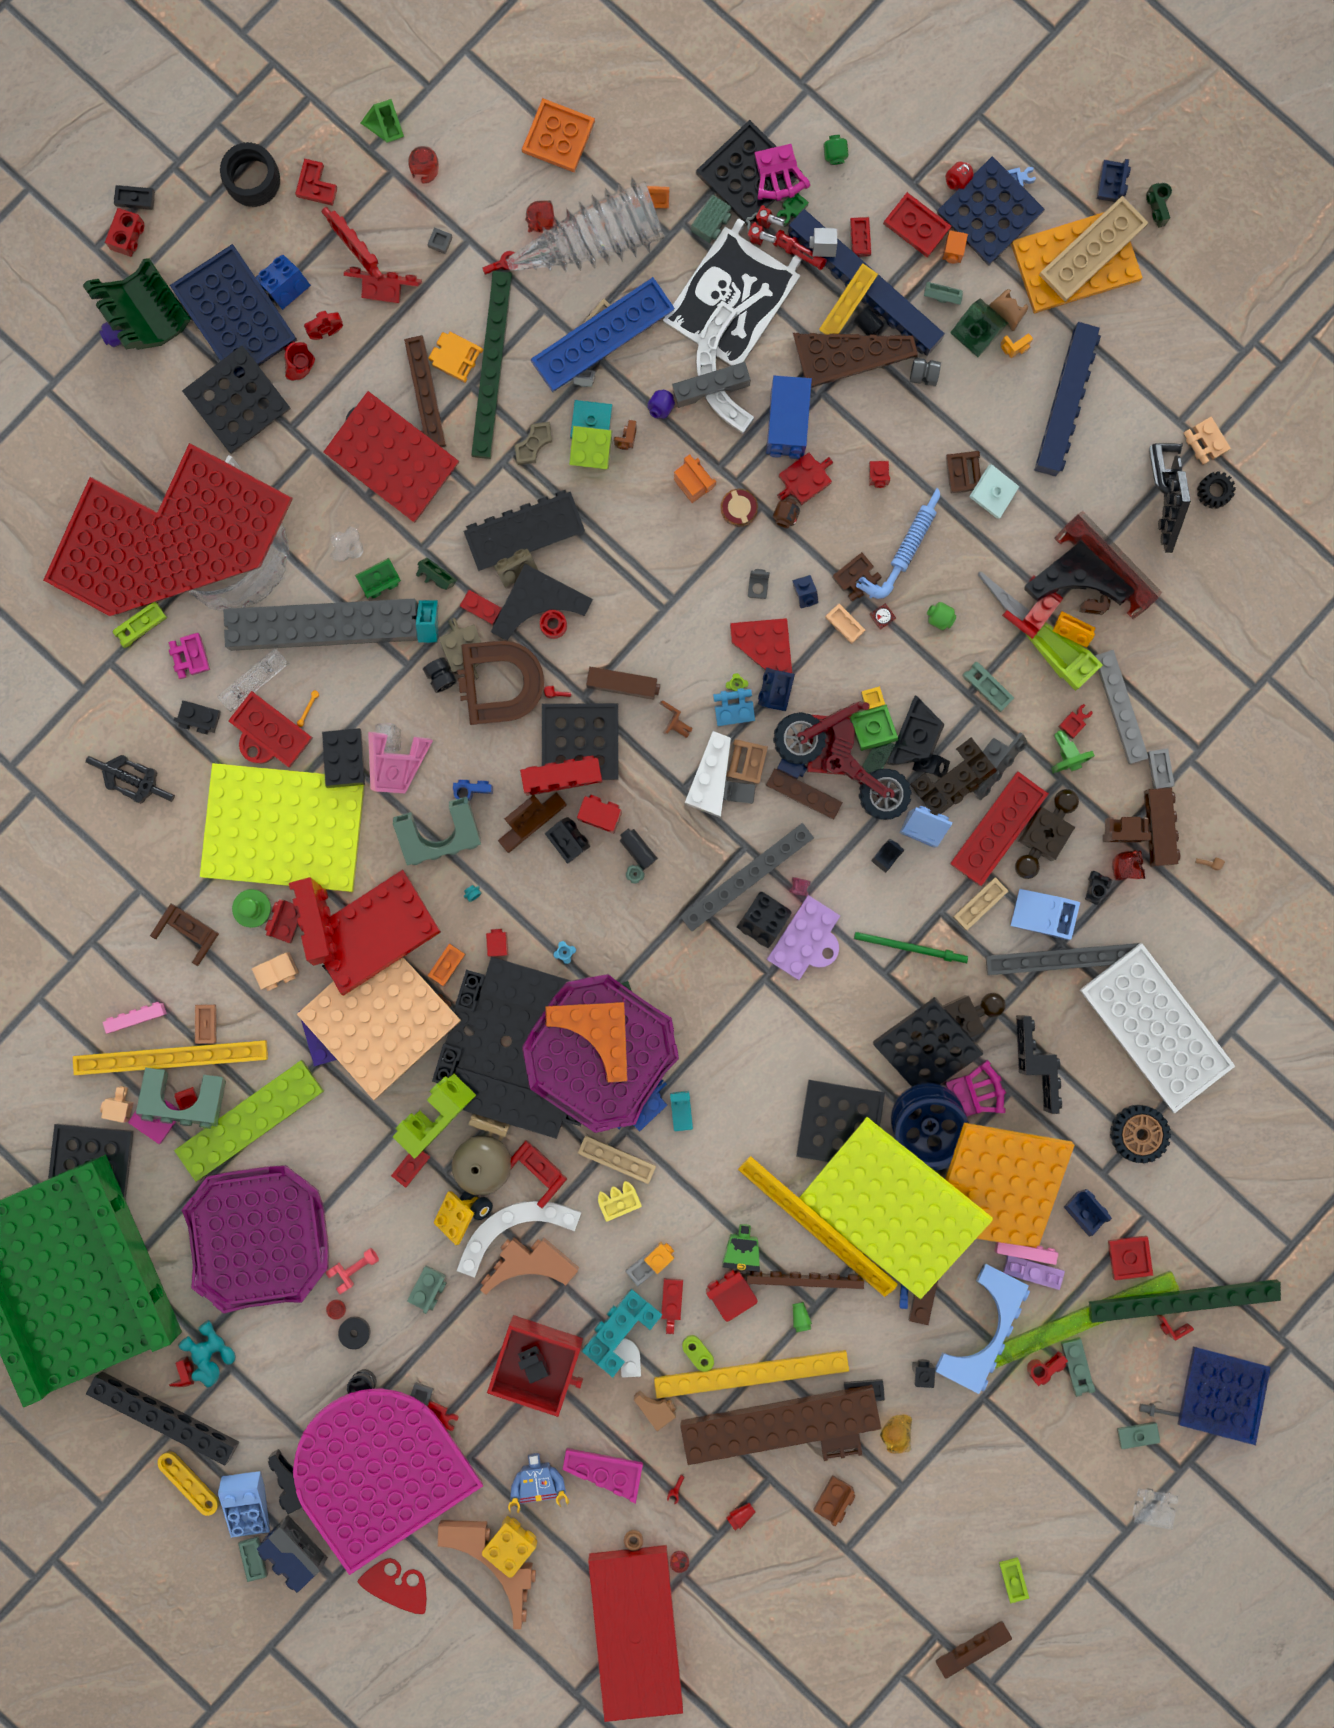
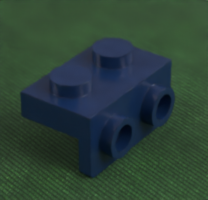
[1096,159,1131,202]
[1064,1189,1112,1237]

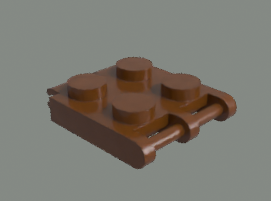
[821,1434,862,1461]

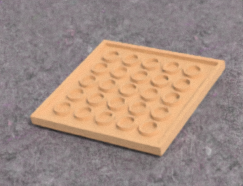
[297,957,461,1100]

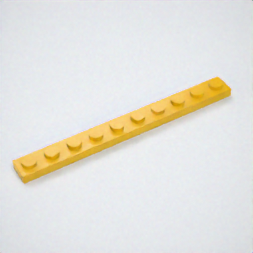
[72,1040,268,1075]
[738,1156,898,1297]
[654,1350,849,1398]

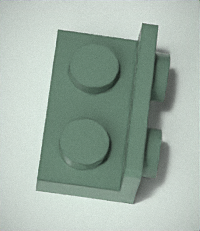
[407,1265,447,1314]

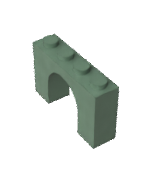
[393,797,481,865]
[136,1068,226,1129]

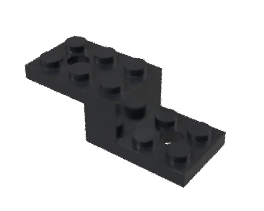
[1016,1015,1062,1114]

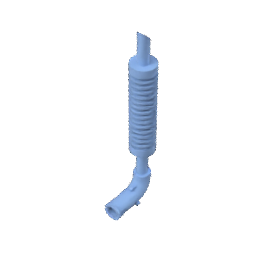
[856,488,940,599]

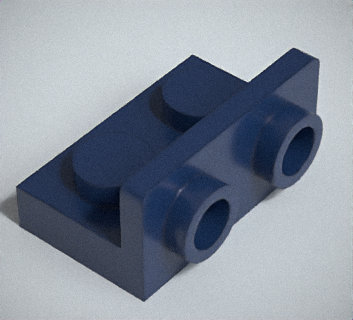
[758,667,795,711]

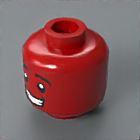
[945,161,974,191]

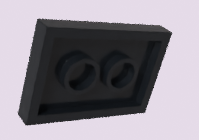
[322,728,365,788]

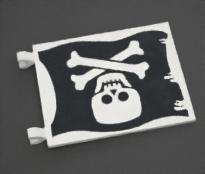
[663,218,802,366]

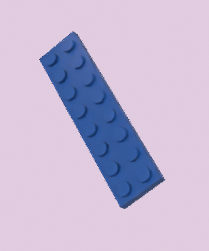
[530,277,675,392]

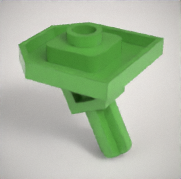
[1051,730,1095,774]

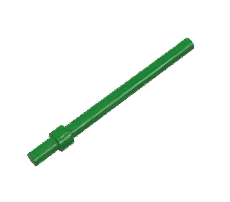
[854,932,968,964]

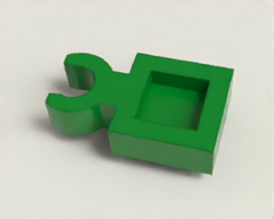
[776,193,809,226]

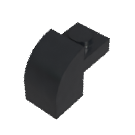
[518,1346,551,1384]

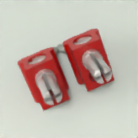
[746,205,785,246]

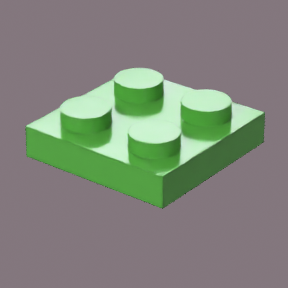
[850,705,898,751]

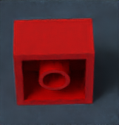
[577,795,622,834]

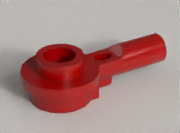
[482,251,519,275]

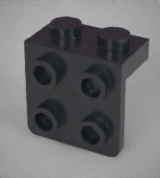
[736,892,791,948]

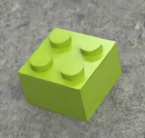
[569,426,613,469]

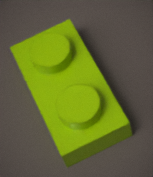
[999,1557,1029,1603]

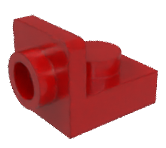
[869,461,890,488]

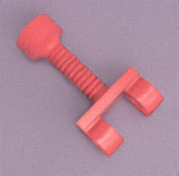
[325,1248,379,1294]

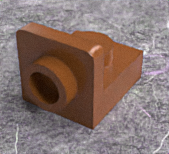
[614,420,637,450]

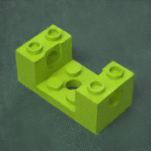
[393,1074,476,1159]

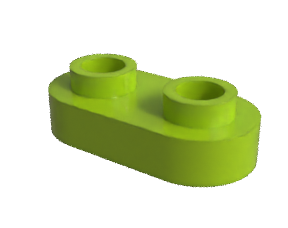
[682,1335,714,1372]

